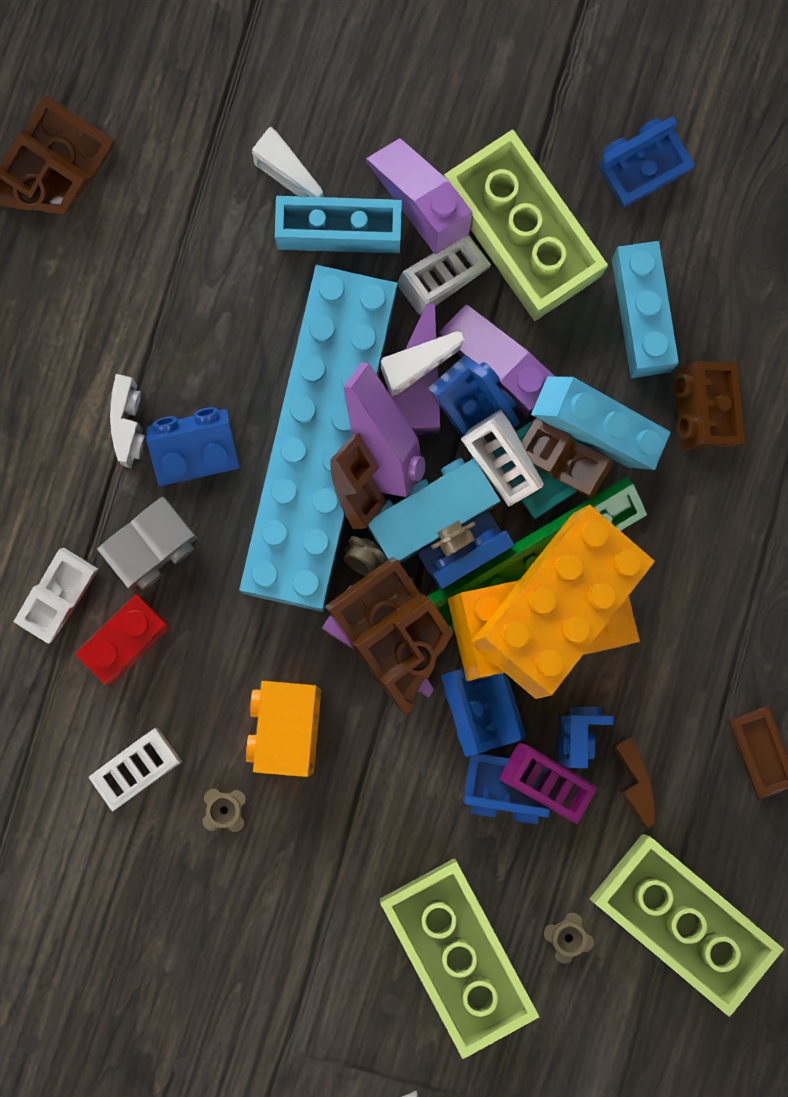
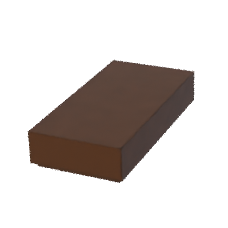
[727,706,788,799]

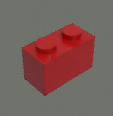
[75,594,171,686]

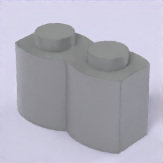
[97,497,197,590]

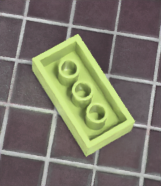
[444,129,608,322]
[589,834,784,1017]
[380,858,539,1059]

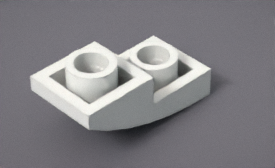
[110,374,146,468]

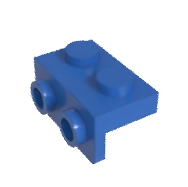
[598,116,695,209]
[428,355,520,438]
[146,407,240,486]
[441,669,526,757]
[463,753,551,824]

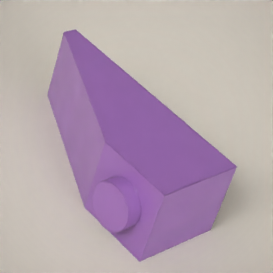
[366,138,472,255]
[388,303,440,435]
[438,304,555,419]
[343,362,425,497]

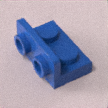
[418,512,514,589]
[558,707,614,768]

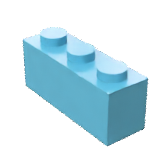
[275,196,402,254]
[612,241,679,378]
[531,376,670,470]
[367,458,500,564]

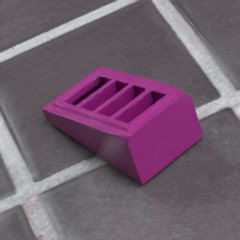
[499,743,598,825]

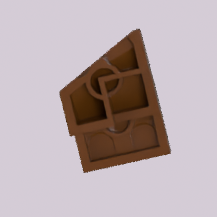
[0,96,116,214]
[324,557,453,715]

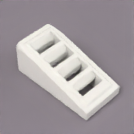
[252,127,323,197]
[397,235,491,315]
[381,331,464,397]
[461,409,544,507]
[89,728,182,811]

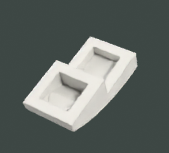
[14,548,99,644]

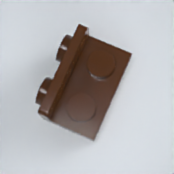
[673,361,746,450]

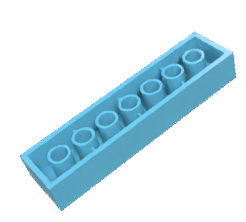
[239,265,397,612]

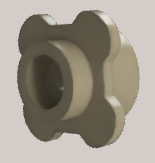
[431,520,476,557]
[344,536,386,576]
[202,789,246,832]
[544,913,594,964]

